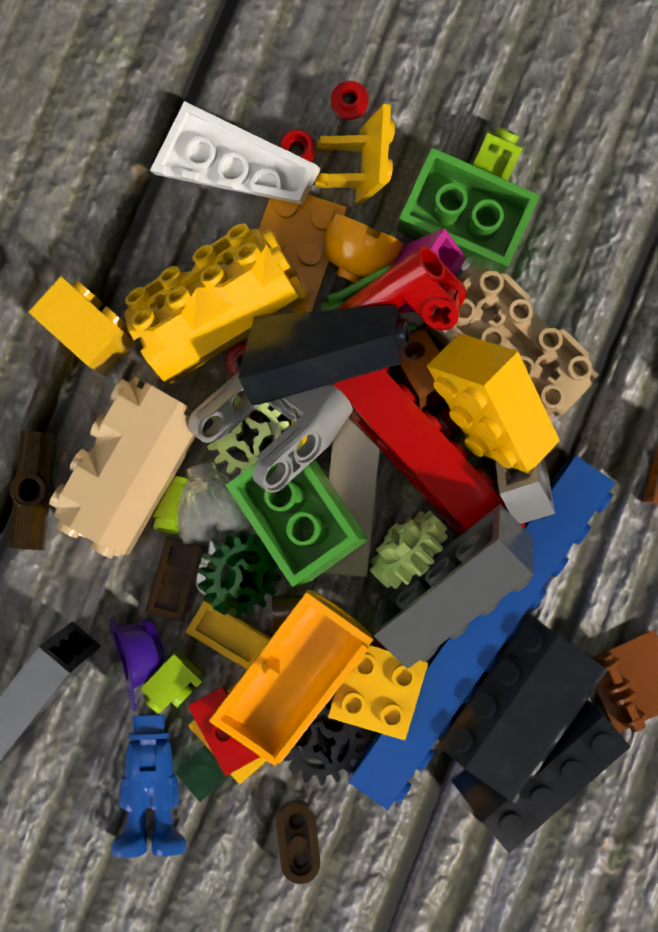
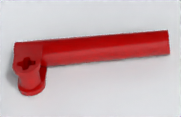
[334,246,467,330]

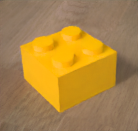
[28,277,135,377]

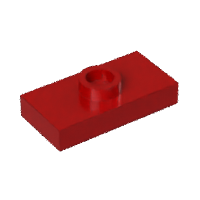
[188,685,261,776]

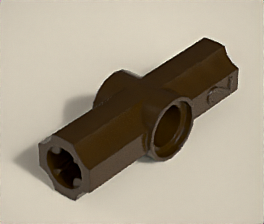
[8,431,57,550]

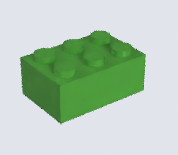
[397,147,540,273]
[226,441,369,587]

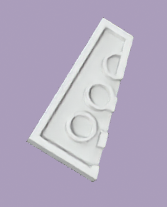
[150,101,320,205]

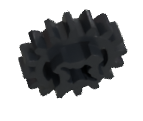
[283,703,365,785]

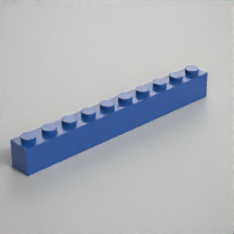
[348,455,615,810]

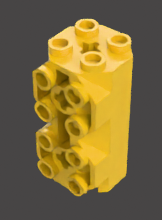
[124,223,309,383]

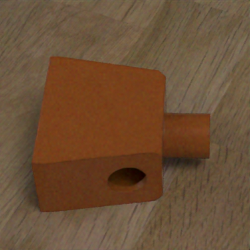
[393,319,446,413]

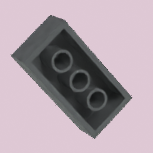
[373,504,534,669]

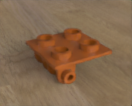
[592,630,658,733]

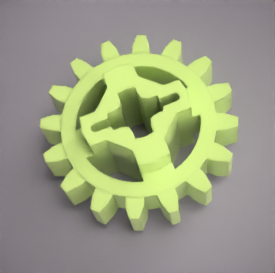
[206,395,290,474]
[370,511,448,589]

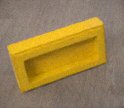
[185,601,271,670]

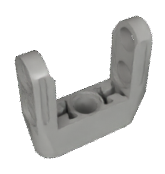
[188,371,353,493]

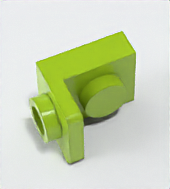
[473,127,523,181]

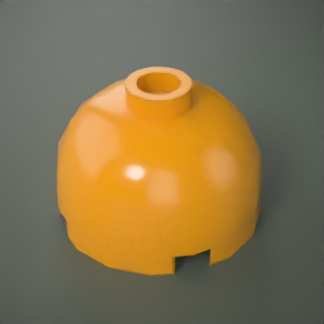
[324,213,404,283]

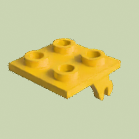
[314,104,395,205]
[328,645,428,740]

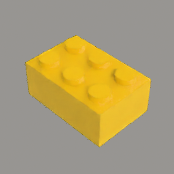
[427,333,560,474]

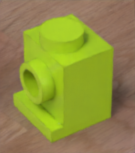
[140,650,206,714]

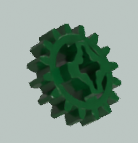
[197,530,281,618]

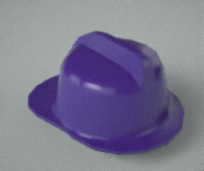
[109,618,164,711]

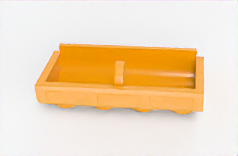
[209,590,373,766]

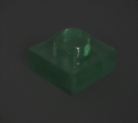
[175,745,231,802]

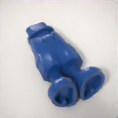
[111,714,186,858]

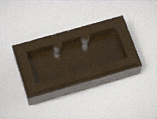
[145,536,205,622]

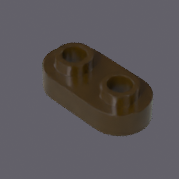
[276,800,321,884]

